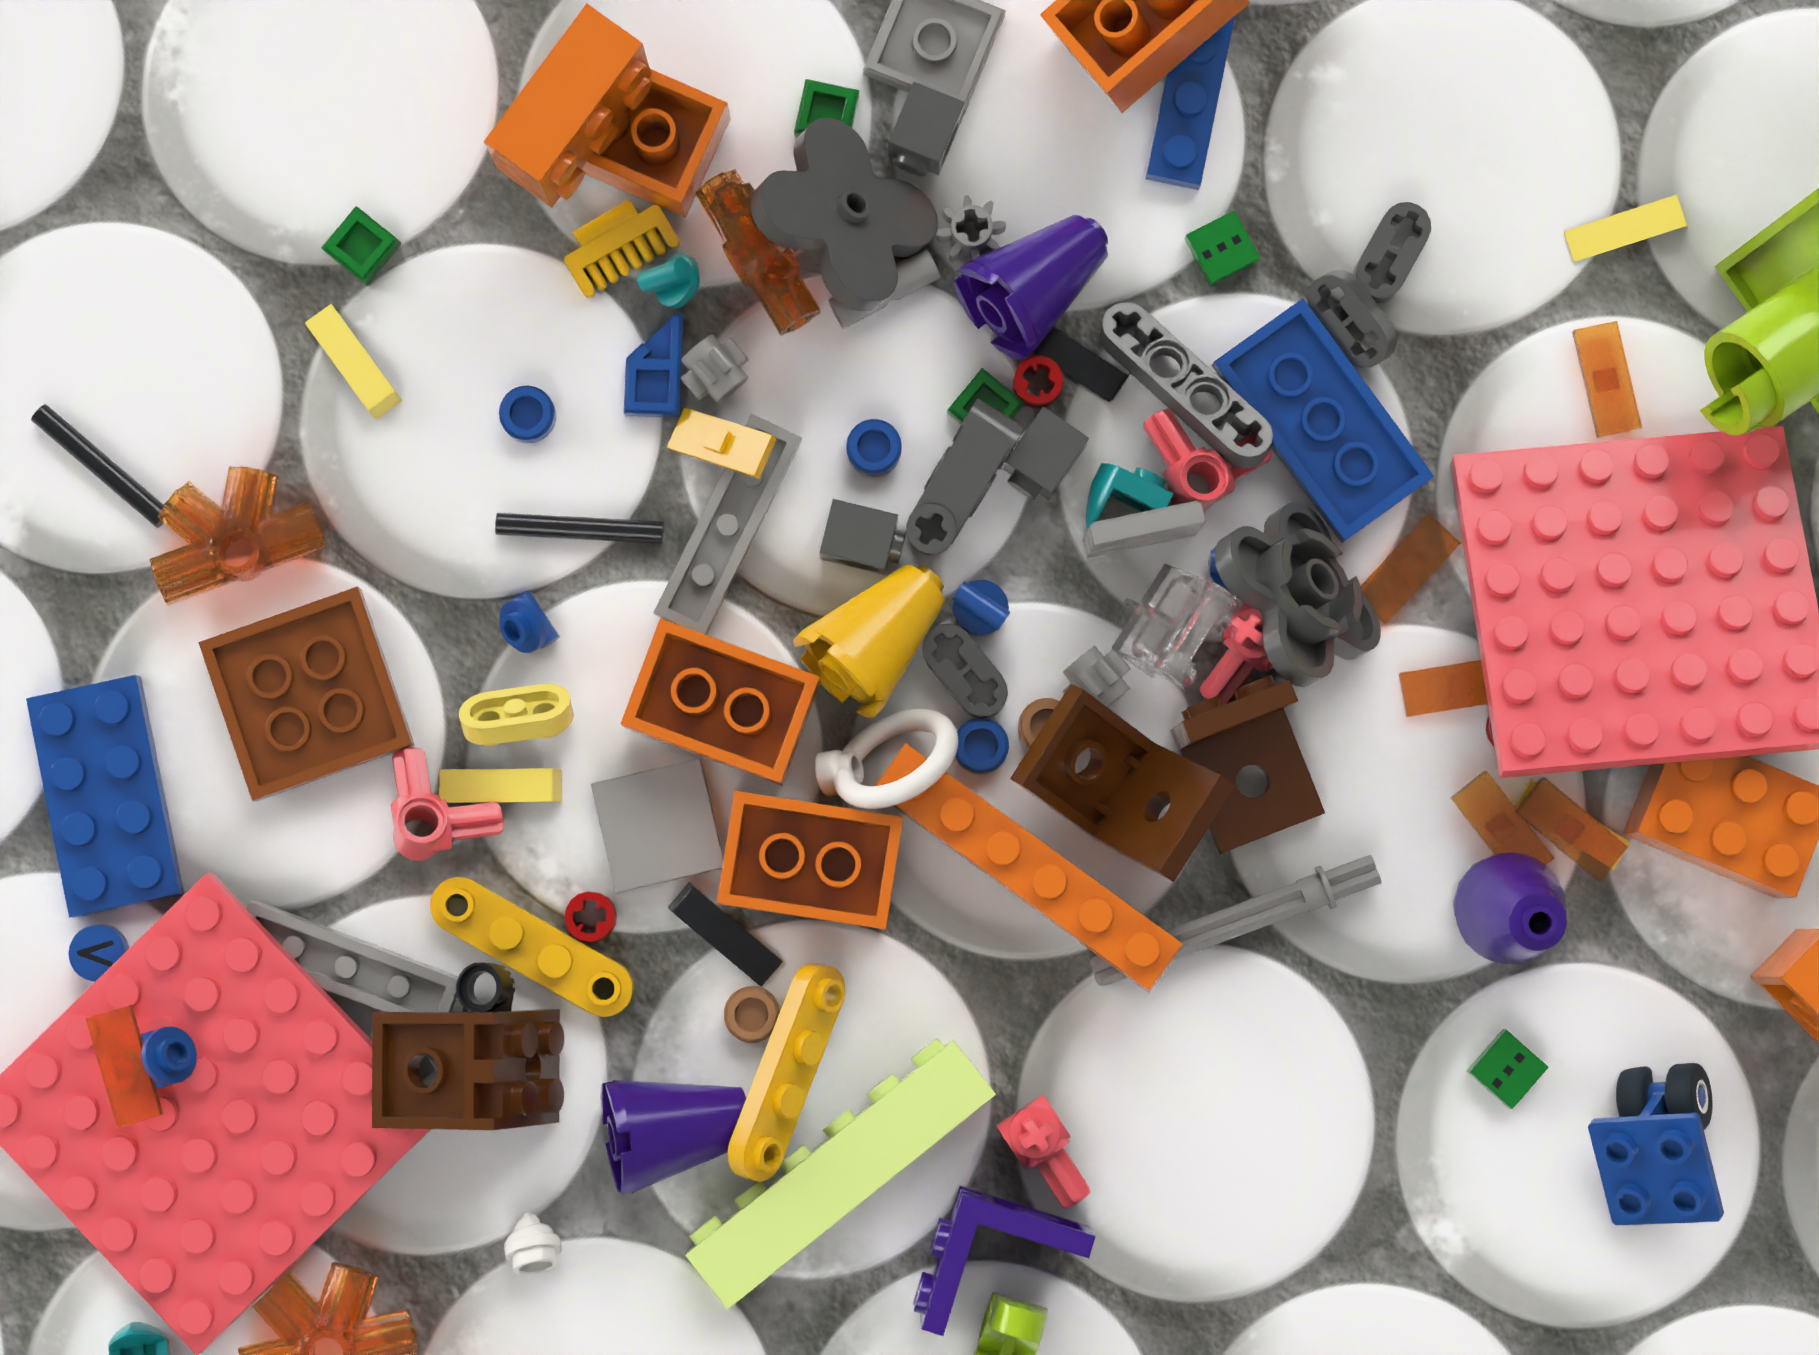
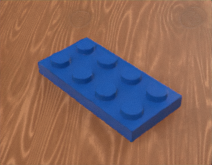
[1211,298,1434,543]
[26,675,184,918]

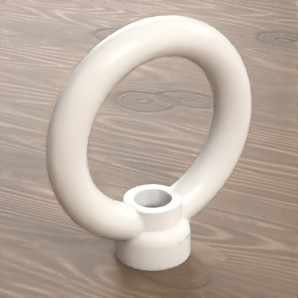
[815,709,959,809]

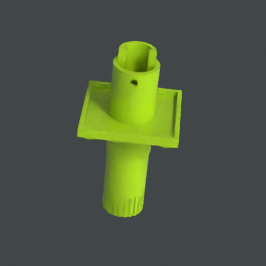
[1700,188,1819,435]

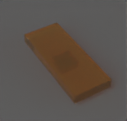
[1572,321,1642,438]
[1360,513,1461,624]
[1399,660,1488,717]
[1450,770,1554,865]
[1515,777,1628,882]
[85,1005,163,1128]

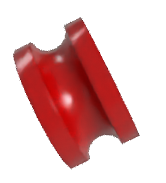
[1013,355,1063,409]
[564,891,617,942]

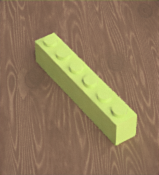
[685,1038,996,1310]

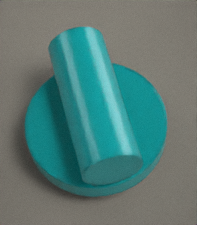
[637,253,700,309]

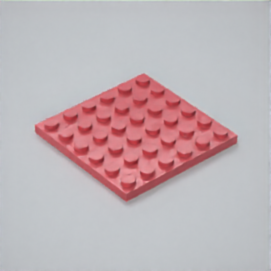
[1450,426,1819,778]
[0,872,432,1355]

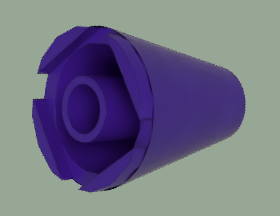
[954,215,1108,360]
[1453,852,1567,964]
[600,1080,746,1194]

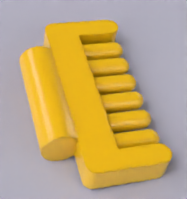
[564,199,680,299]

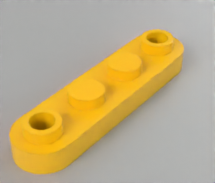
[430,877,634,1017]
[728,963,845,1182]

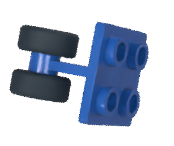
[1588,1063,1724,1225]

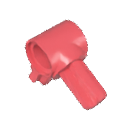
[1143,409,1272,512]
[1199,603,1273,706]
[391,747,504,861]
[996,1095,1090,1209]

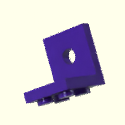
[913,1186,1096,1336]

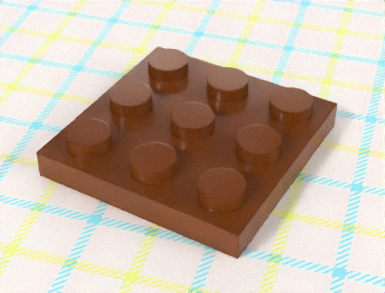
[198,586,415,802]

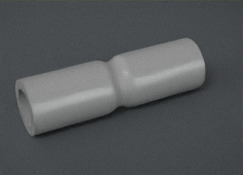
[828,248,941,329]

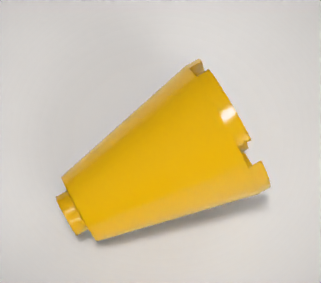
[793,564,945,718]

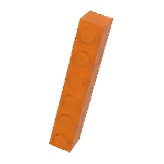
[875,743,1183,993]

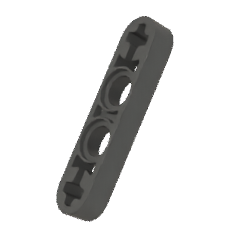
[1099,302,1273,468]

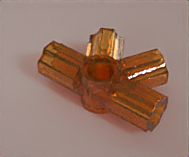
[695,169,821,336]
[150,466,328,605]
[238,1262,419,1355]

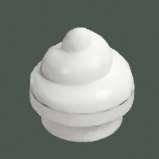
[504,1213,562,1274]

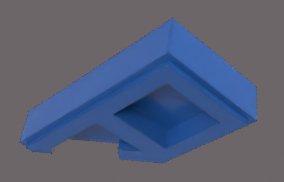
[624,313,684,418]

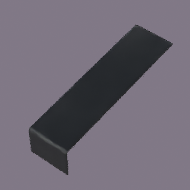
[1033,327,1131,402]
[668,882,783,987]

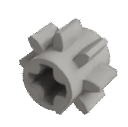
[937,195,1006,262]
[680,334,749,404]
[1062,645,1131,707]

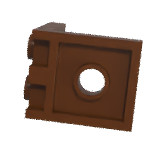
[1170,675,1325,854]
[1010,684,1235,882]
[372,1009,564,1130]

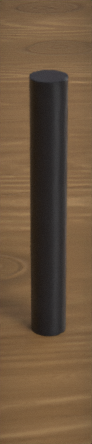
[31,404,172,528]
[495,513,664,544]

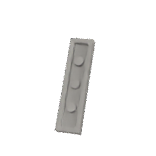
[653,413,802,635]
[247,900,459,1012]

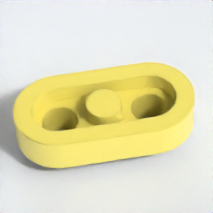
[459,684,574,746]

